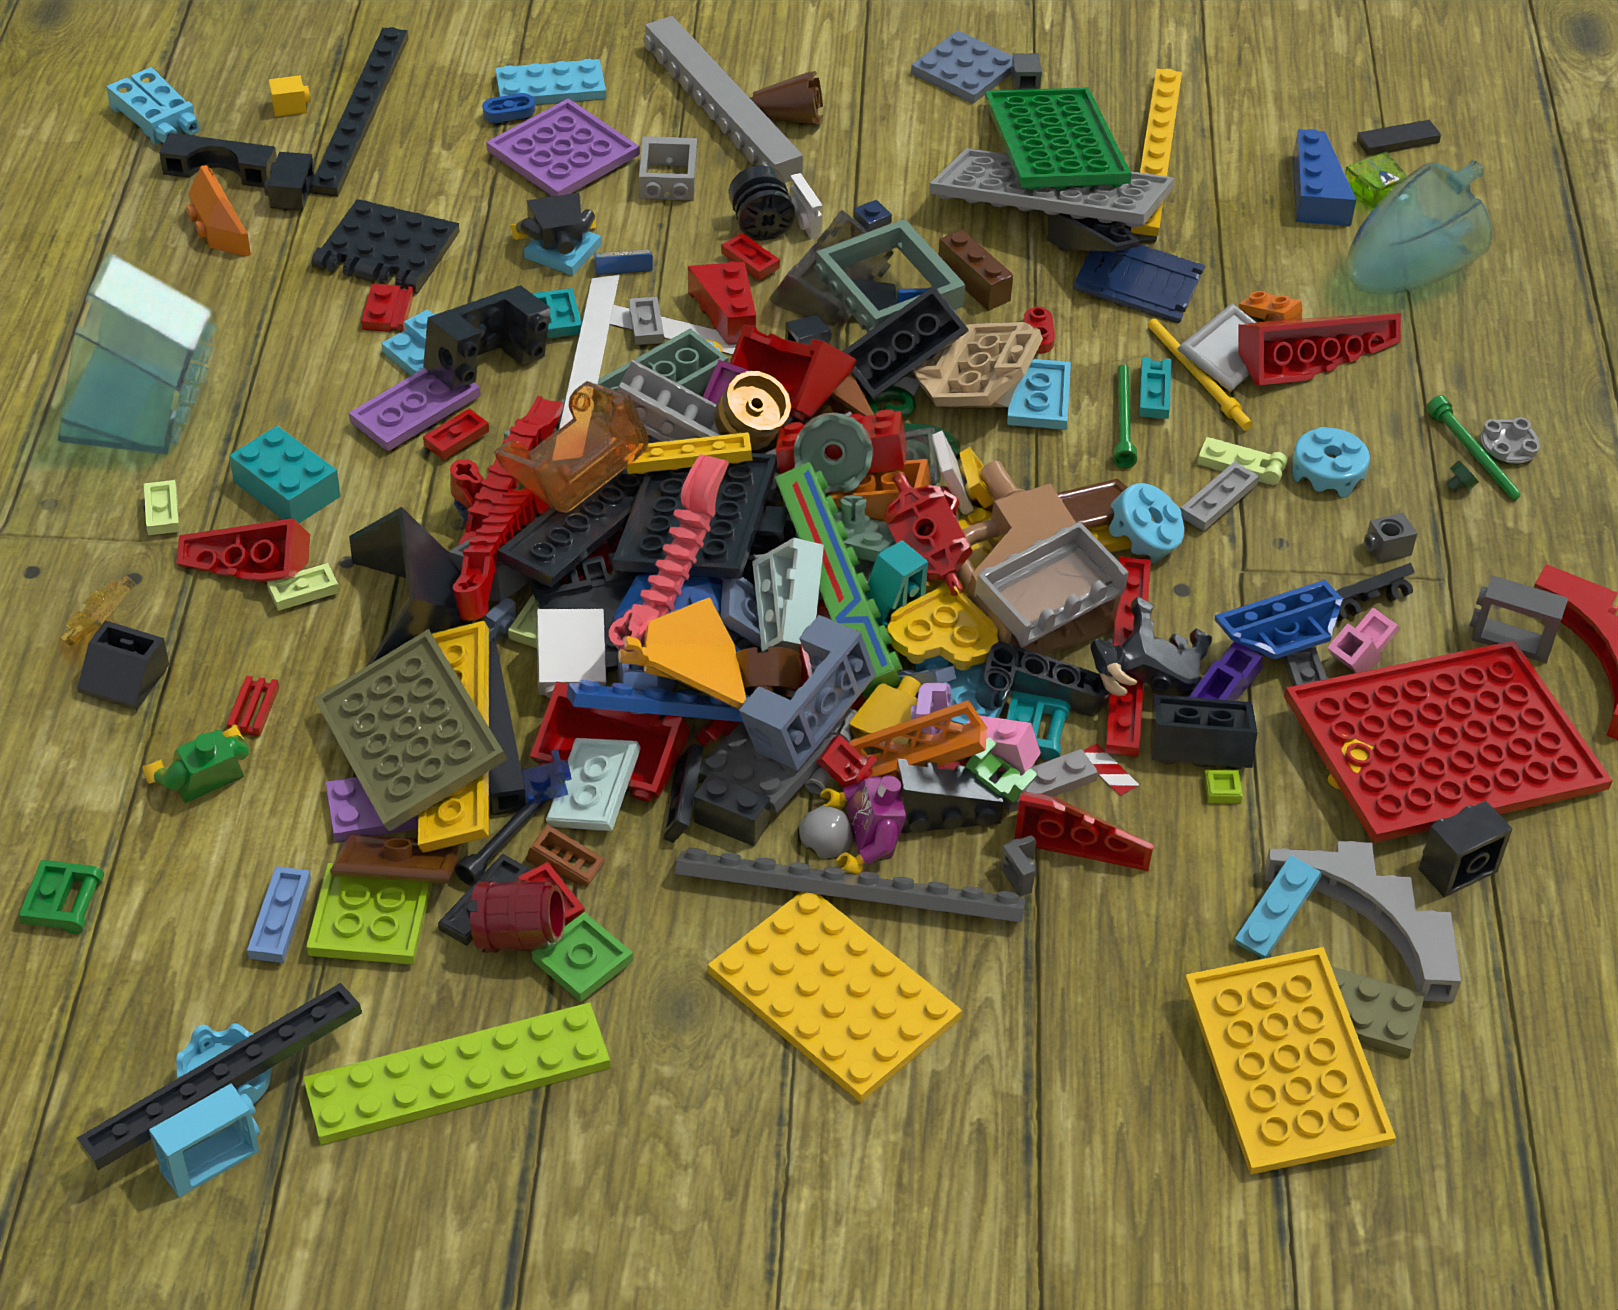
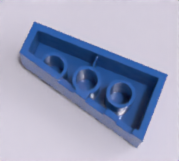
[1293,129,1356,226]

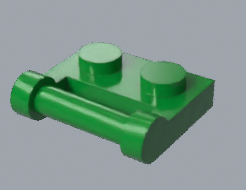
[19,860,104,934]

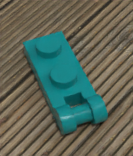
[1139,357,1171,419]

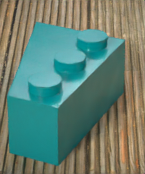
[865,540,928,650]

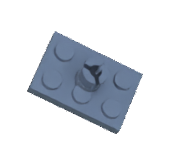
[721,577,802,661]

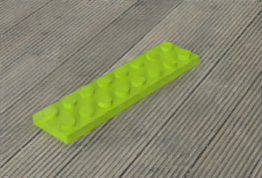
[303,1002,611,1146]

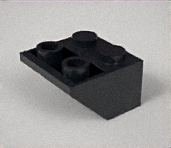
[77,620,169,710]

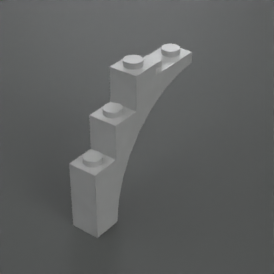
[1264,841,1461,1002]

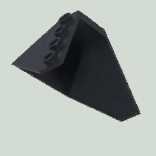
[349,507,473,666]

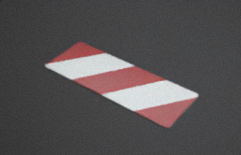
[1083,743,1139,795]

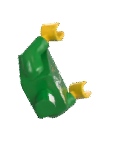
[142,724,249,803]

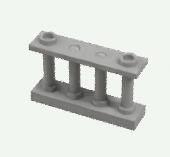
[606,360,721,442]

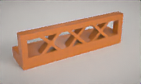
[849,700,988,779]

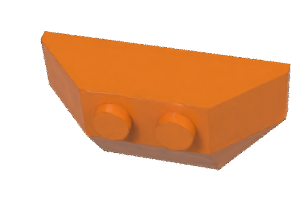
[186,165,251,257]

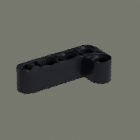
[975,642,1110,716]

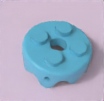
[1292,427,1370,497]
[1109,483,1184,563]
[176,1023,272,1104]

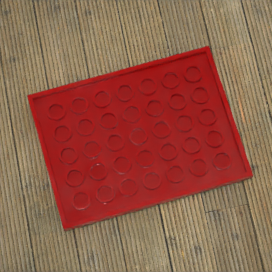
[1283,640,1613,843]

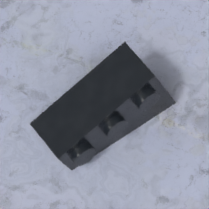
[896,758,1003,833]

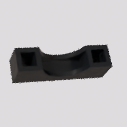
[159,133,277,188]

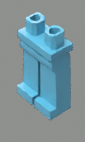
[106,67,200,145]

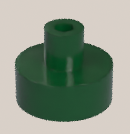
[1446,460,1479,492]

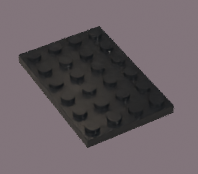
[613,453,778,579]

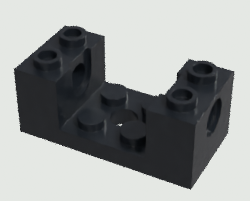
[423,285,551,391]

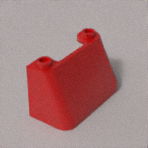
[729,324,857,421]
[530,681,691,802]

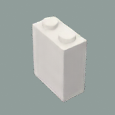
[536,609,606,698]

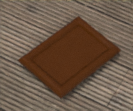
[1057,479,1128,529]
[330,834,464,884]

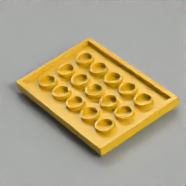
[708,892,962,1103]
[1184,947,1396,1175]

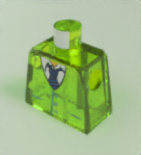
[1345,152,1408,210]

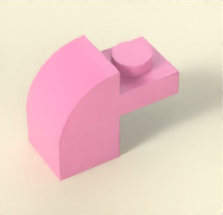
[1327,608,1400,673]

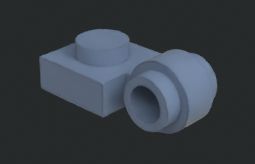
[893,666,956,692]

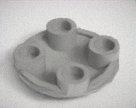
[1480,417,1540,464]

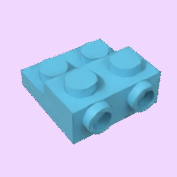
[381,309,438,376]

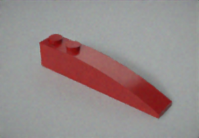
[1238,313,1401,385]

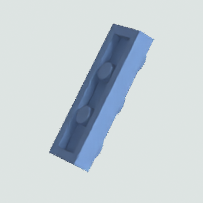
[247,866,311,963]

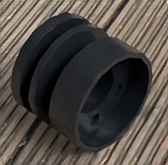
[728,165,796,241]

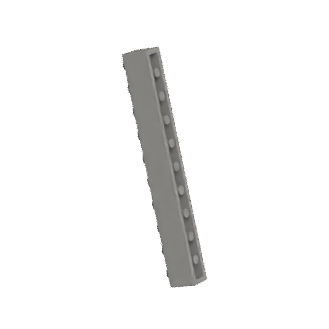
[643,16,803,183]

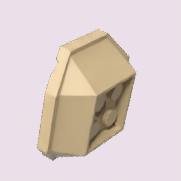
[913,322,1043,408]

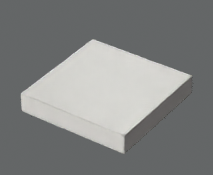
[932,431,974,515]

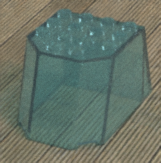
[58,253,218,455]

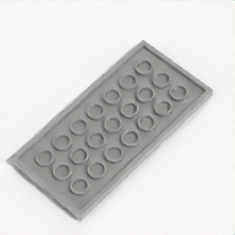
[929,148,1175,227]

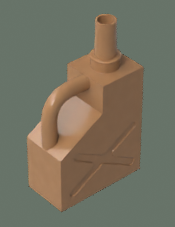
[956,461,1122,655]

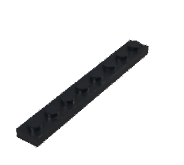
[77,983,362,1170]

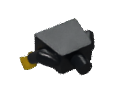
[510,193,596,254]

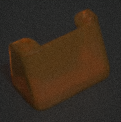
[494,381,649,512]

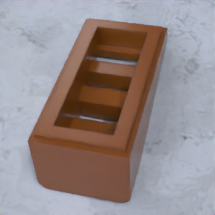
[525,824,606,886]

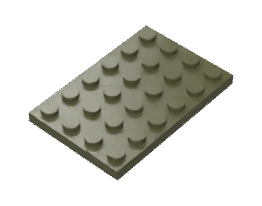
[314,629,508,832]

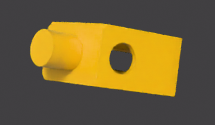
[849,675,921,745]

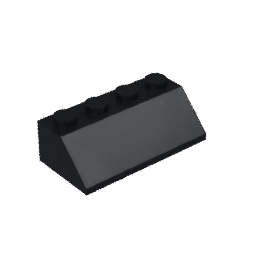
[842,286,969,400]

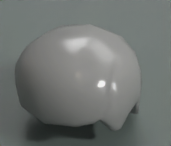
[799,806,853,859]

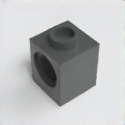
[1364,513,1418,563]

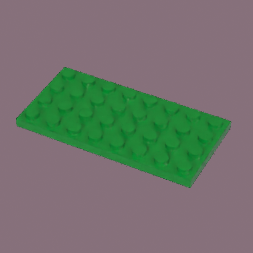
[985,87,1132,190]

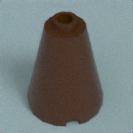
[749,71,823,125]

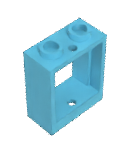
[149,1083,260,1198]

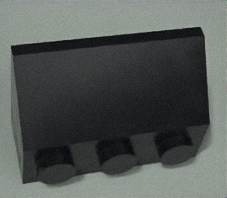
[1150,694,1258,770]

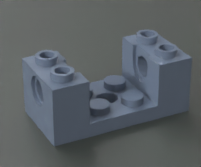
[739,615,876,771]

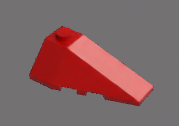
[176,518,310,582]
[1014,791,1154,871]

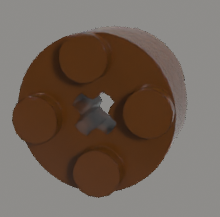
[736,647,802,700]

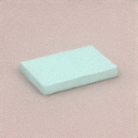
[546,738,641,831]

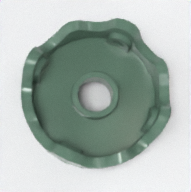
[794,413,873,493]

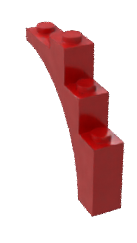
[1534,564,1618,740]

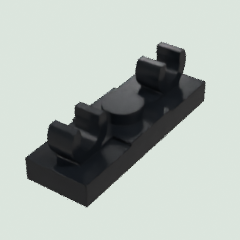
[1335,563,1415,621]

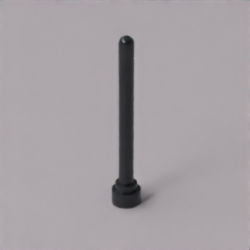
[455,771,564,886]

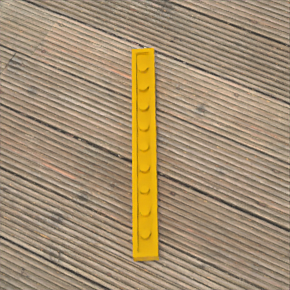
[1131,69,1182,237]

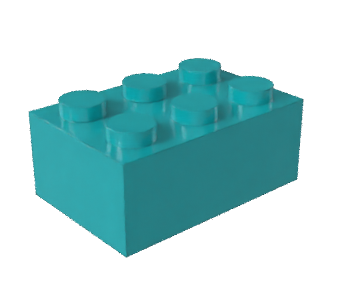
[229,426,341,523]

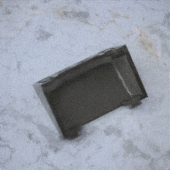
[768,210,894,328]

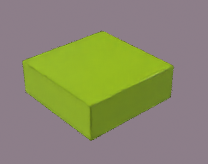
[1204,770,1243,804]

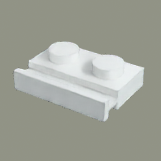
[790,173,823,240]

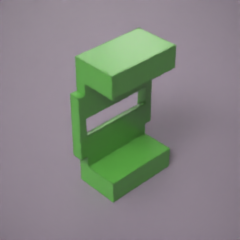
[965,737,1037,803]

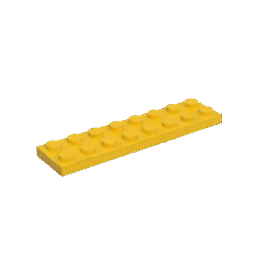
[418,621,489,853]

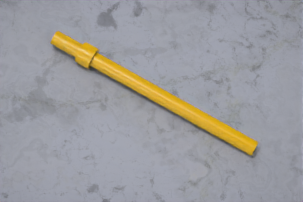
[1148,318,1253,431]

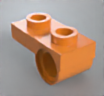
[1239,291,1303,322]

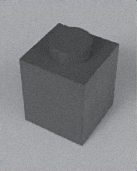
[1011,53,1042,90]

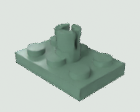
[796,495,896,562]

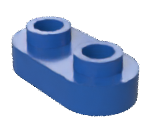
[482,93,536,124]

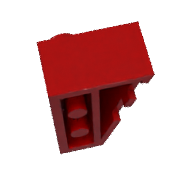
[688,261,756,345]

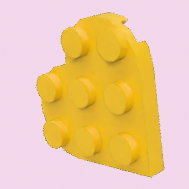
[887,584,998,670]

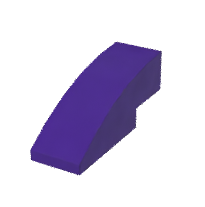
[1189,642,1263,701]

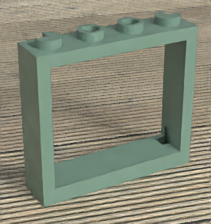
[814,219,965,333]

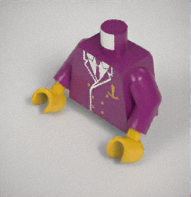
[820,776,906,875]

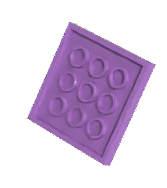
[486,98,640,197]

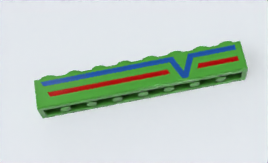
[775,462,903,699]

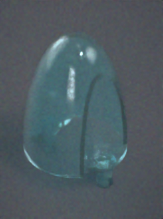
[1346,160,1492,295]

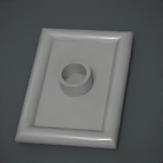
[1177,303,1257,392]

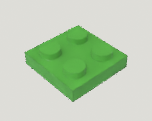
[532,912,633,1002]

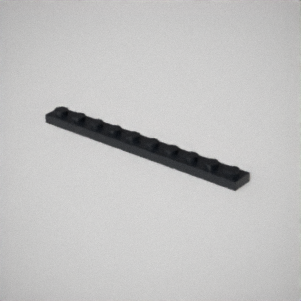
[310,27,408,197]

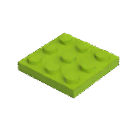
[306,863,432,965]

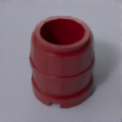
[470,879,565,953]

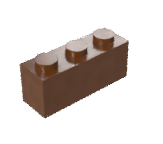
[938,229,1013,311]

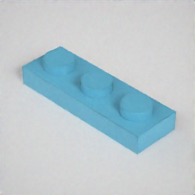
[1235,855,1321,959]

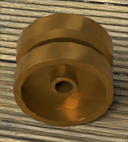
[714,371,791,450]

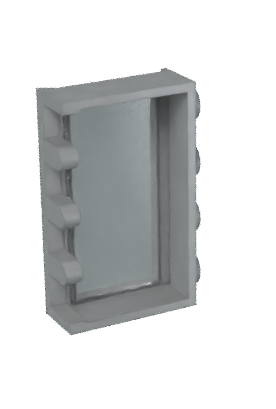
[974,521,1129,647]

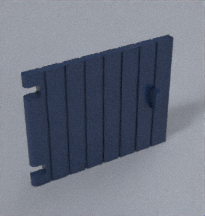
[1073,244,1205,323]

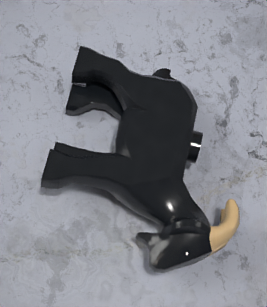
[1090,597,1212,696]

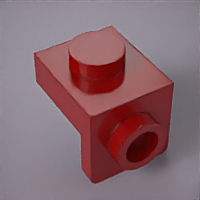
[815,734,877,788]

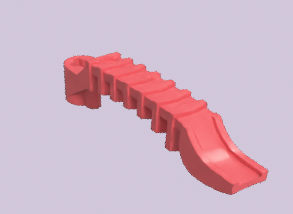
[609,454,729,652]

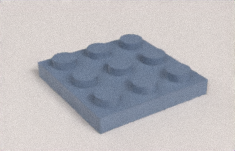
[911,30,1013,104]

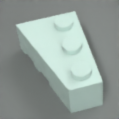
[752,538,824,654]

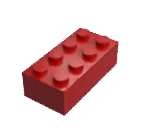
[776,410,907,474]

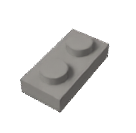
[629,297,664,345]

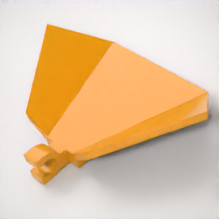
[618,597,746,710]

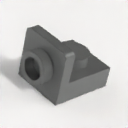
[1000,835,1036,897]

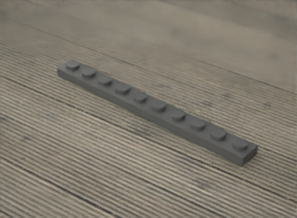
[675,848,1025,922]

